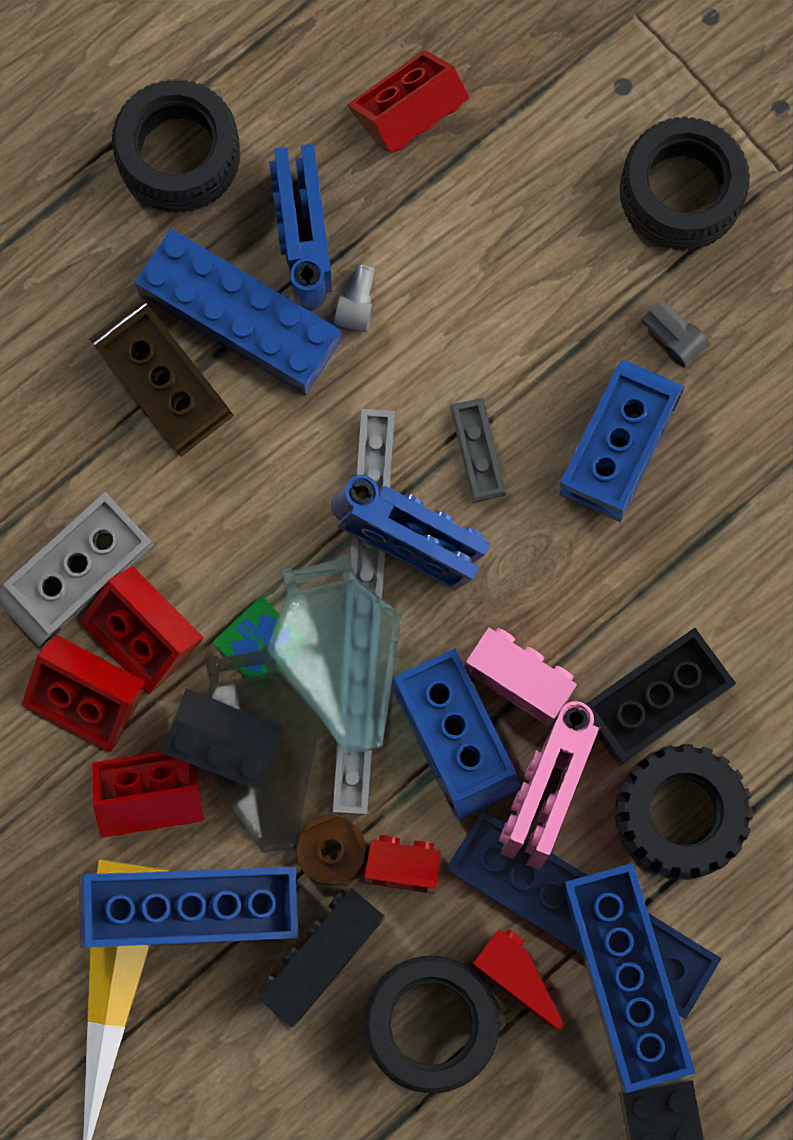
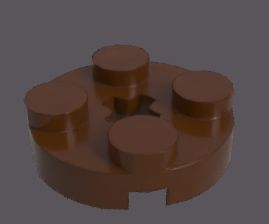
[296,815,366,886]

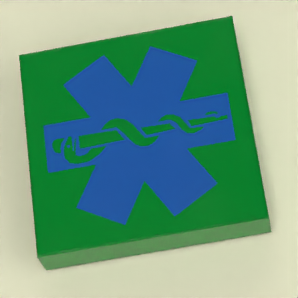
[212,596,309,693]

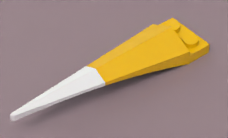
[83,859,169,1140]

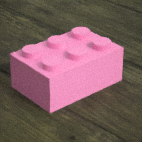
[465,628,577,728]

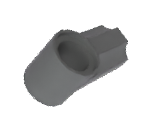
[641,300,709,368]

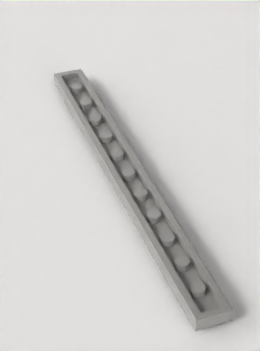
[333,409,395,815]

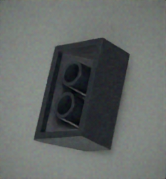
[160,688,283,791]

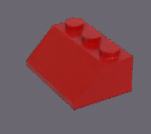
[347,50,470,153]
[79,566,204,694]
[21,635,146,752]
[92,751,204,838]

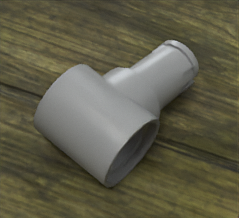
[334,265,375,333]

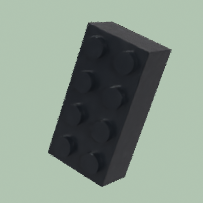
[586,627,736,767]
[259,888,385,1027]
[618,1079,704,1140]

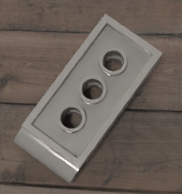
[0,492,155,648]

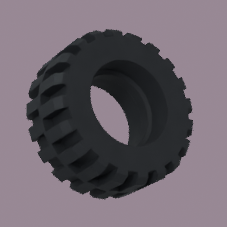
[615,744,753,880]

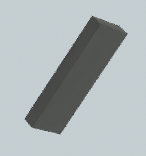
[450,398,506,503]

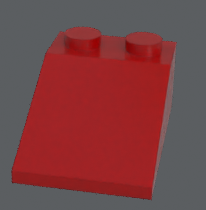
[364,835,441,894]
[471,928,564,1030]

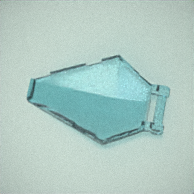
[267,553,402,756]

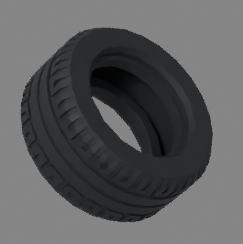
[112,79,240,213]
[619,117,750,251]
[364,955,500,1094]

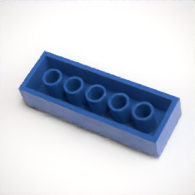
[134,228,342,395]
[562,863,696,1093]
[78,867,298,948]

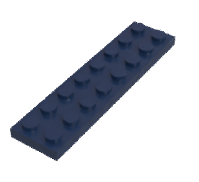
[445,810,722,1019]

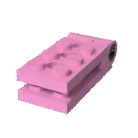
[498,701,599,870]

